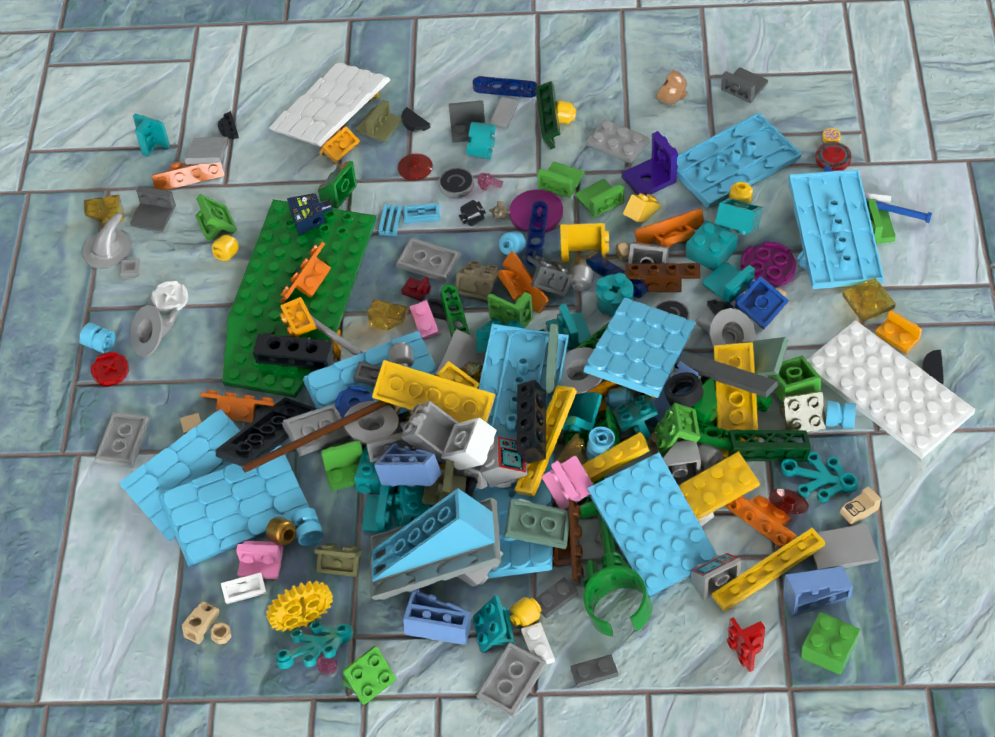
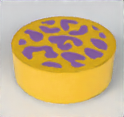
[822,128,840,143]

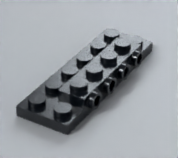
[215,397,317,467]

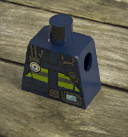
[287,193,333,235]

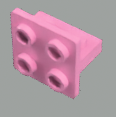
[542,456,593,509]
[236,541,284,579]

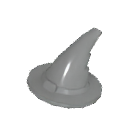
[82,212,132,269]
[130,305,178,357]
[695,308,756,348]
[560,347,605,394]
[343,401,399,446]

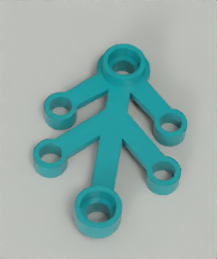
[781,452,859,503]
[276,621,353,669]

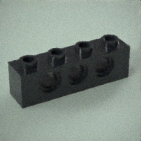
[253,333,335,370]
[517,380,546,464]

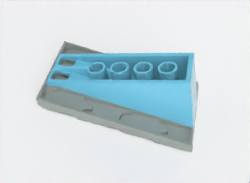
[370,488,501,600]

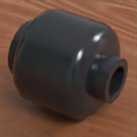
[458,200,486,227]

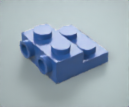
[734,276,789,330]

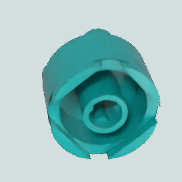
[466,122,496,160]
[596,273,634,317]

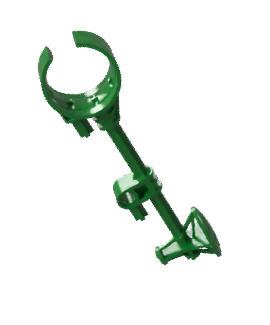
[563,405,652,637]

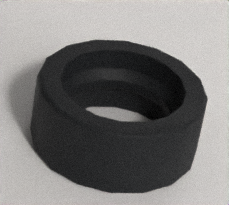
[664,372,704,407]

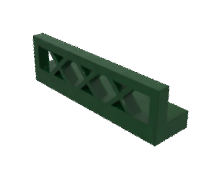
[536,81,561,149]
[728,430,811,462]

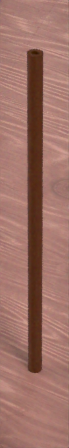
[242,400,391,473]

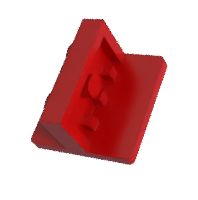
[727,617,765,672]

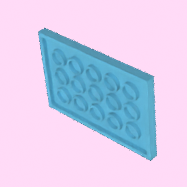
[587,452,718,597]

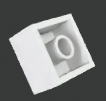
[441,418,497,470]

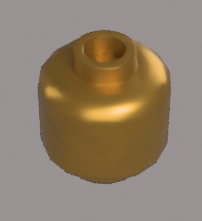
[266,516,296,546]

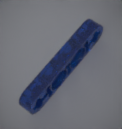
[473,76,538,98]
[526,201,548,266]
[586,253,648,298]

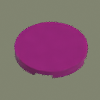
[509,190,563,234]
[740,241,796,288]

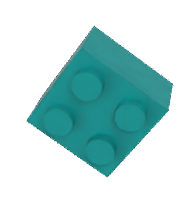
[715,198,763,235]
[686,220,738,271]

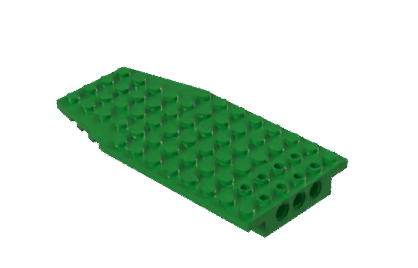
[222,199,377,398]

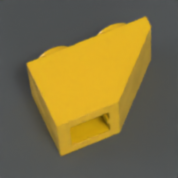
[623,193,661,223]

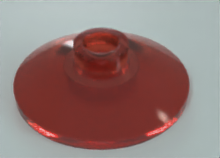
[398,153,433,181]
[769,489,809,514]

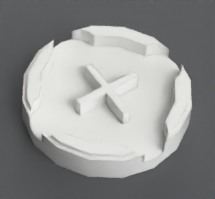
[151,281,189,313]

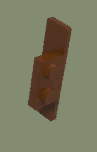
[625,263,701,293]
[554,500,584,584]

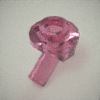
[477,173,503,191]
[316,656,338,675]

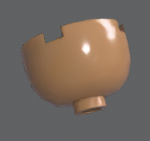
[656,69,688,105]

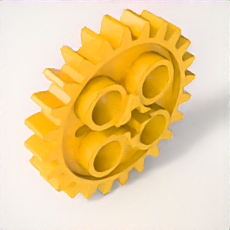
[266,581,333,632]

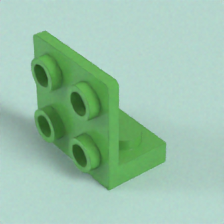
[537,162,585,198]
[575,179,624,218]
[487,292,533,328]
[654,402,700,457]
[321,441,363,492]

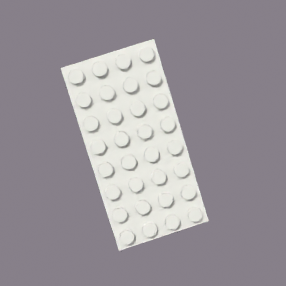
[807,320,975,459]

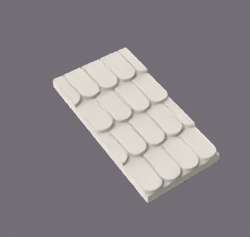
[269,63,390,147]

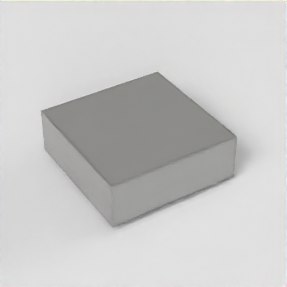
[120,259,140,278]

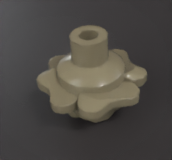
[489,201,510,219]

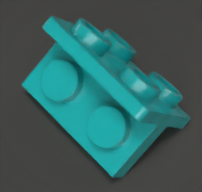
[133,113,170,157]
[546,304,591,349]
[613,394,658,440]
[362,485,399,533]
[473,596,515,653]

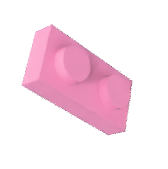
[410,300,440,341]

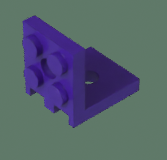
[621,131,678,195]

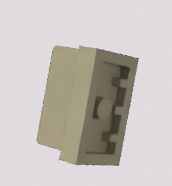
[455,261,502,301]

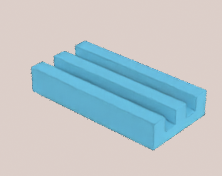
[404,203,440,224]
[378,204,402,236]

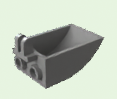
[401,401,459,463]

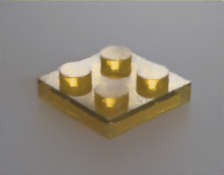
[842,278,896,322]

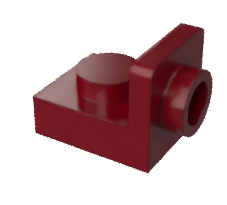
[401,276,431,301]

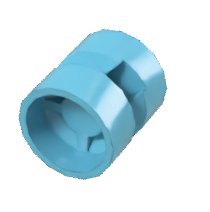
[79,323,116,354]
[825,401,856,429]
[586,426,615,460]
[291,508,324,546]

